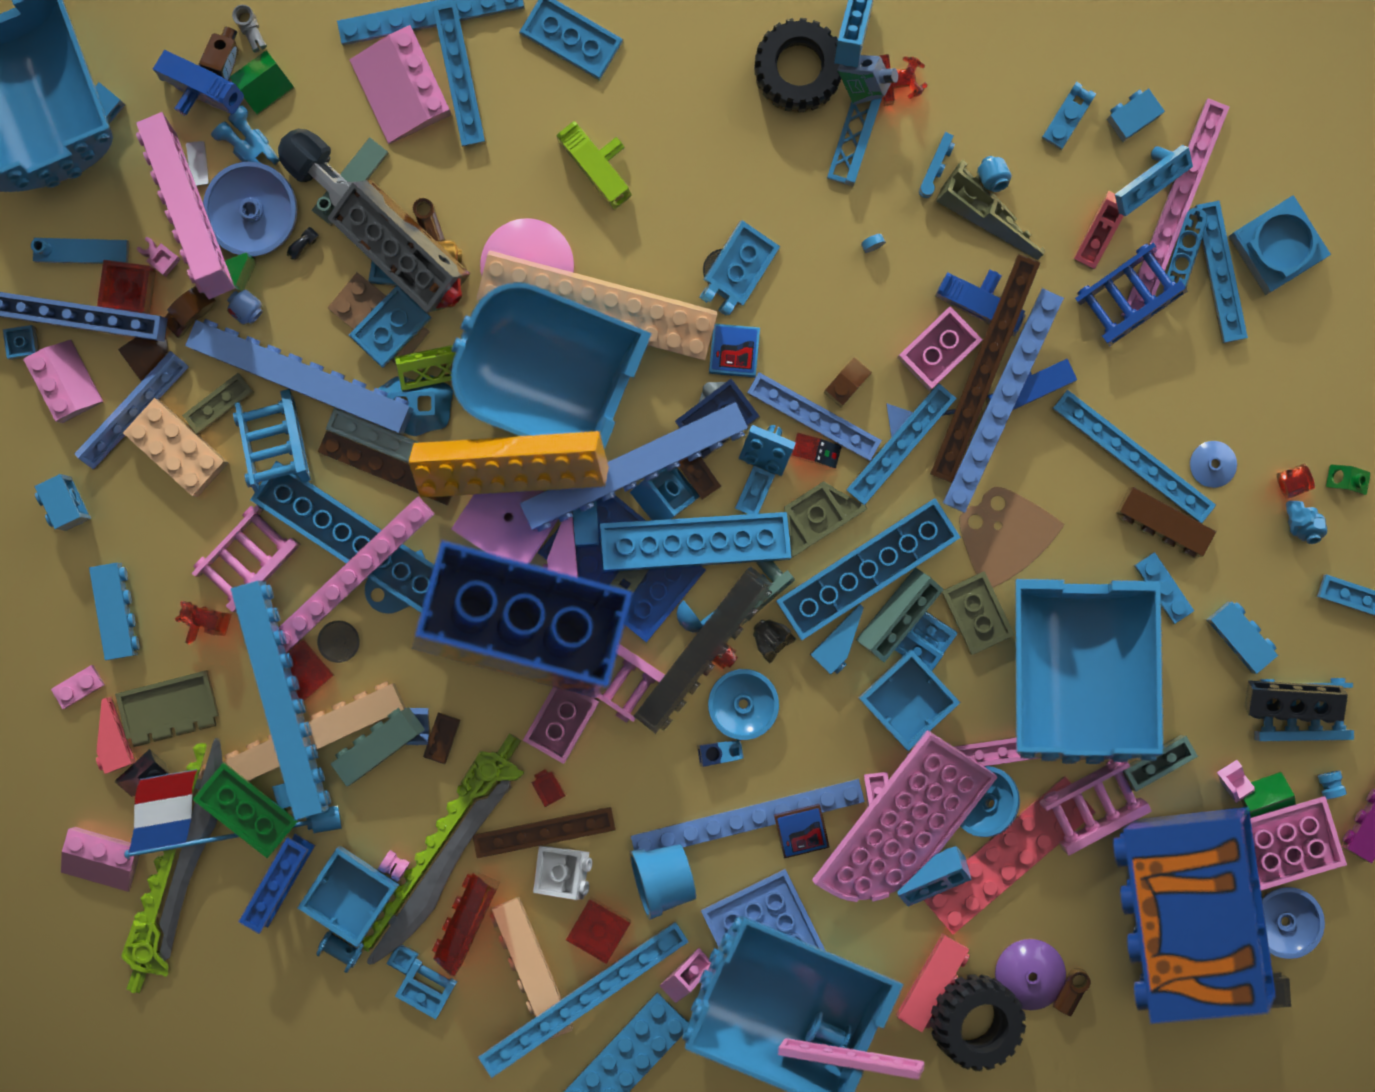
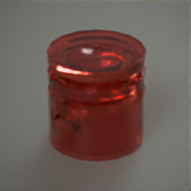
[1277,463,1315,499]

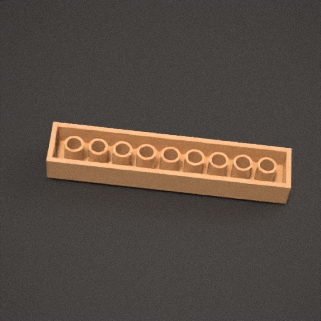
[476,251,717,360]

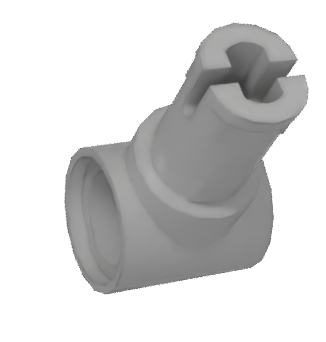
[232,5,267,52]

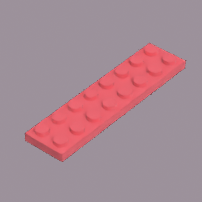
[924,776,1096,934]

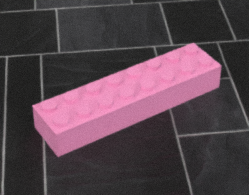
[136,112,235,299]

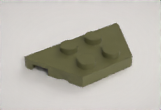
[784,481,867,558]

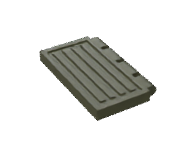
[115,670,219,747]

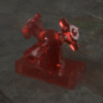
[879,54,927,106]

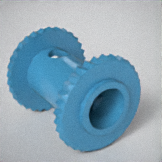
[316,930,364,973]
[805,1012,852,1048]

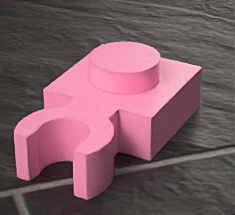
[137,237,181,277]

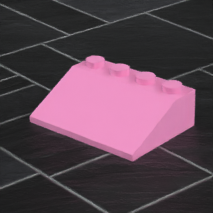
[349,25,452,144]
[1251,796,1347,890]

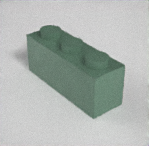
[1123,735,1198,791]

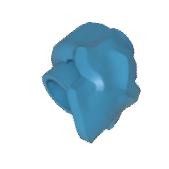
[1286,501,1327,544]

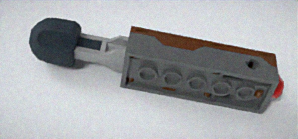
[278,128,471,313]

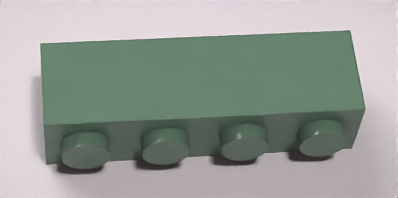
[856,567,944,662]
[331,707,425,787]

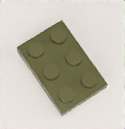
[942,571,1015,655]

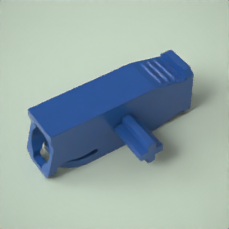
[153,50,244,116]
[935,269,1025,336]
[986,359,1077,411]

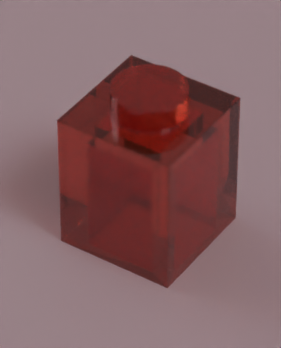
[531,769,567,807]

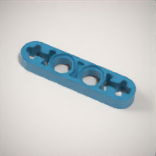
[1167,208,1208,288]

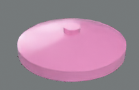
[480,219,574,276]

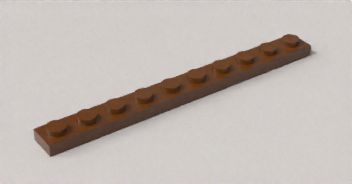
[930,254,1040,483]

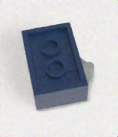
[675,379,760,459]

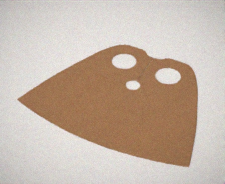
[959,487,1065,588]

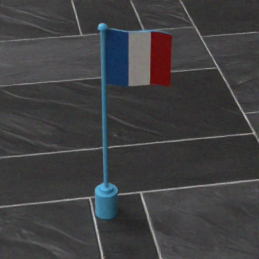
[124,769,342,859]

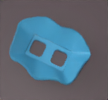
[378,375,453,436]

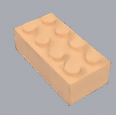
[123,398,229,498]

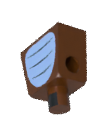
[199,27,239,81]

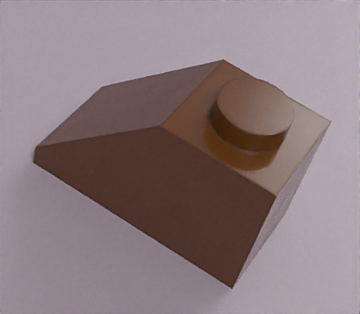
[824,357,872,408]

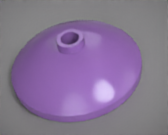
[995,939,1066,1010]

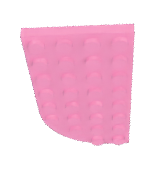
[812,730,998,902]

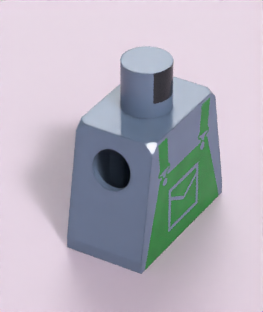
[837,55,898,105]

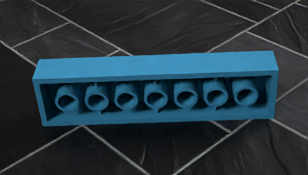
[776,498,961,640]

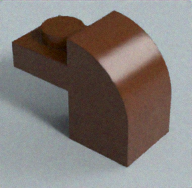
[165,286,216,338]

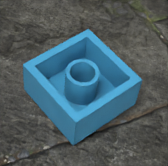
[3,325,39,360]

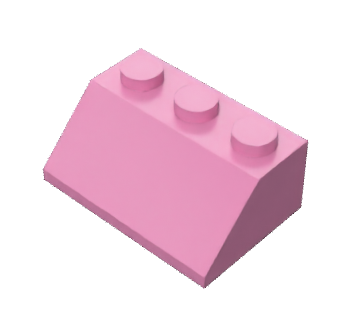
[23,340,103,423]
[61,827,140,892]

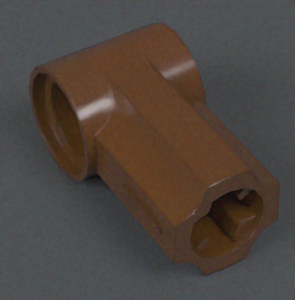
[413,198,445,241]
[1053,968,1091,1017]

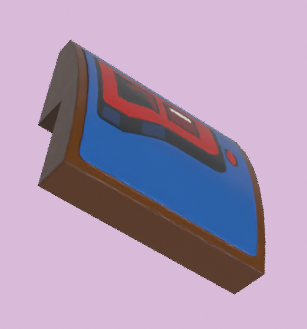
[774,803,830,859]

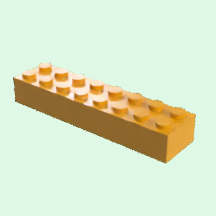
[408,431,609,498]

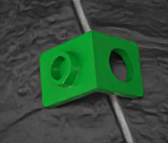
[1326,464,1371,495]

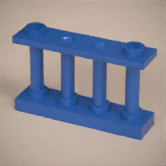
[1075,243,1188,347]
[239,834,316,934]

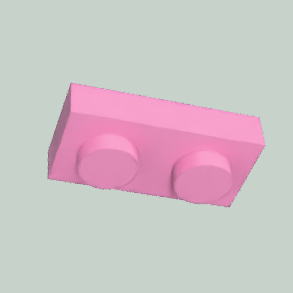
[51,665,105,709]

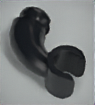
[287,227,319,260]

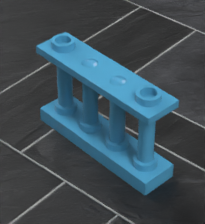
[233,389,311,495]
[1254,678,1354,741]

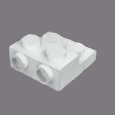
[533,846,592,900]

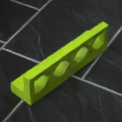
[394,345,455,391]

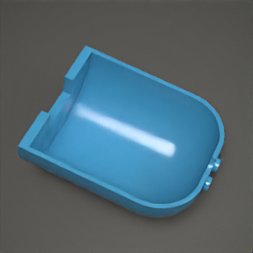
[451,283,652,450]

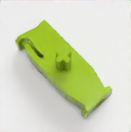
[556,121,632,209]

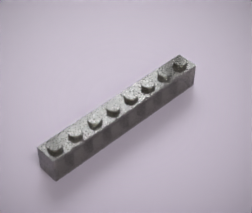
[634,567,773,734]

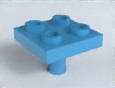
[738,425,796,476]

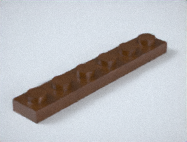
[318,430,452,506]
[473,807,616,858]

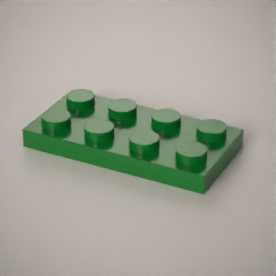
[193,761,298,858]

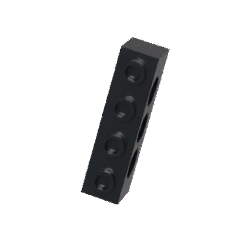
[1245,680,1348,723]

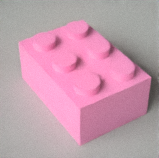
[897,306,982,391]
[523,687,600,764]

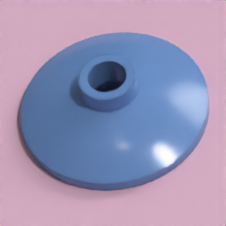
[1190,441,1237,488]

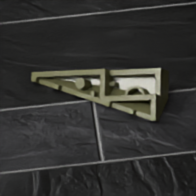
[936,160,1045,260]

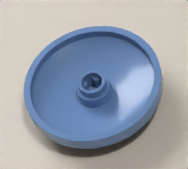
[203,162,297,256]

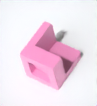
[1217,760,1255,803]

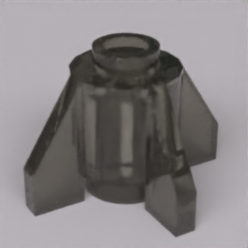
[753,619,796,663]

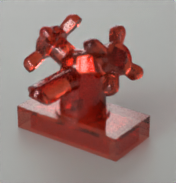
[175,601,232,645]

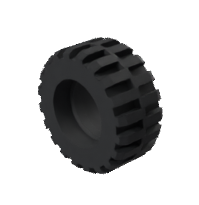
[754,18,841,113]
[930,974,1026,1071]

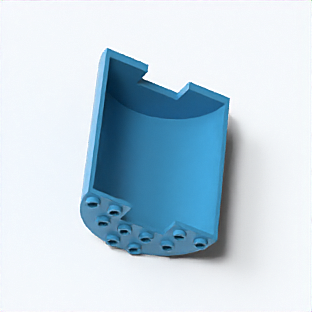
[0,0,113,192]
[1015,579,1163,764]
[682,916,903,1092]

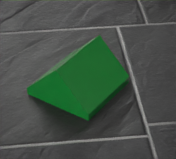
[229,50,295,115]
[225,252,256,292]
[1241,772,1296,818]

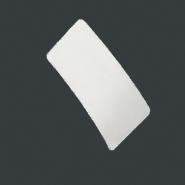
[186,141,208,185]

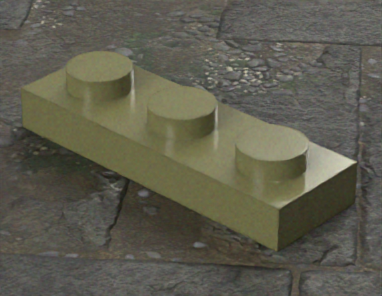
[182,373,253,434]

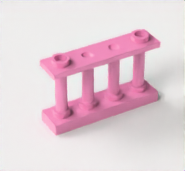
[192,505,301,612]
[597,644,665,723]
[1039,760,1152,855]

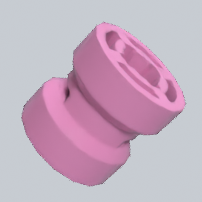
[378,850,410,882]

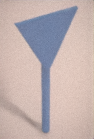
[886,403,956,437]

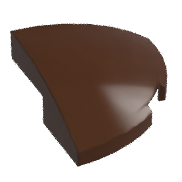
[118,335,168,382]

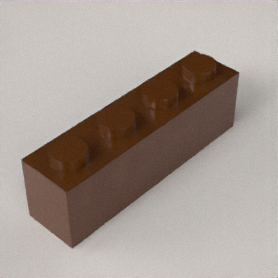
[1116,487,1216,559]

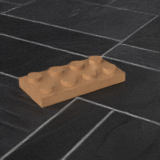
[328,272,430,364]

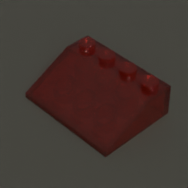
[432,871,500,977]

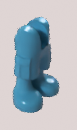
[211,106,280,165]

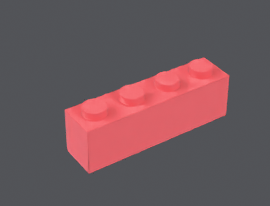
[896,933,970,1032]

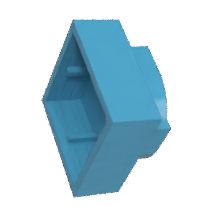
[1228,195,1331,295]
[858,650,960,751]
[297,846,399,947]

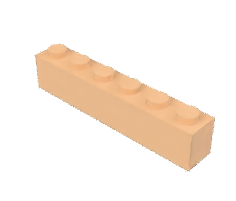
[490,896,573,1041]

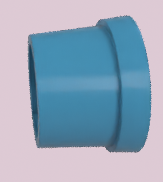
[630,844,696,920]

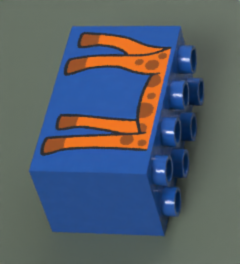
[412,540,632,698]
[1114,807,1276,1023]

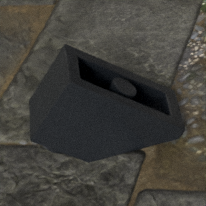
[115,749,170,797]

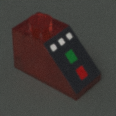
[791,432,842,469]

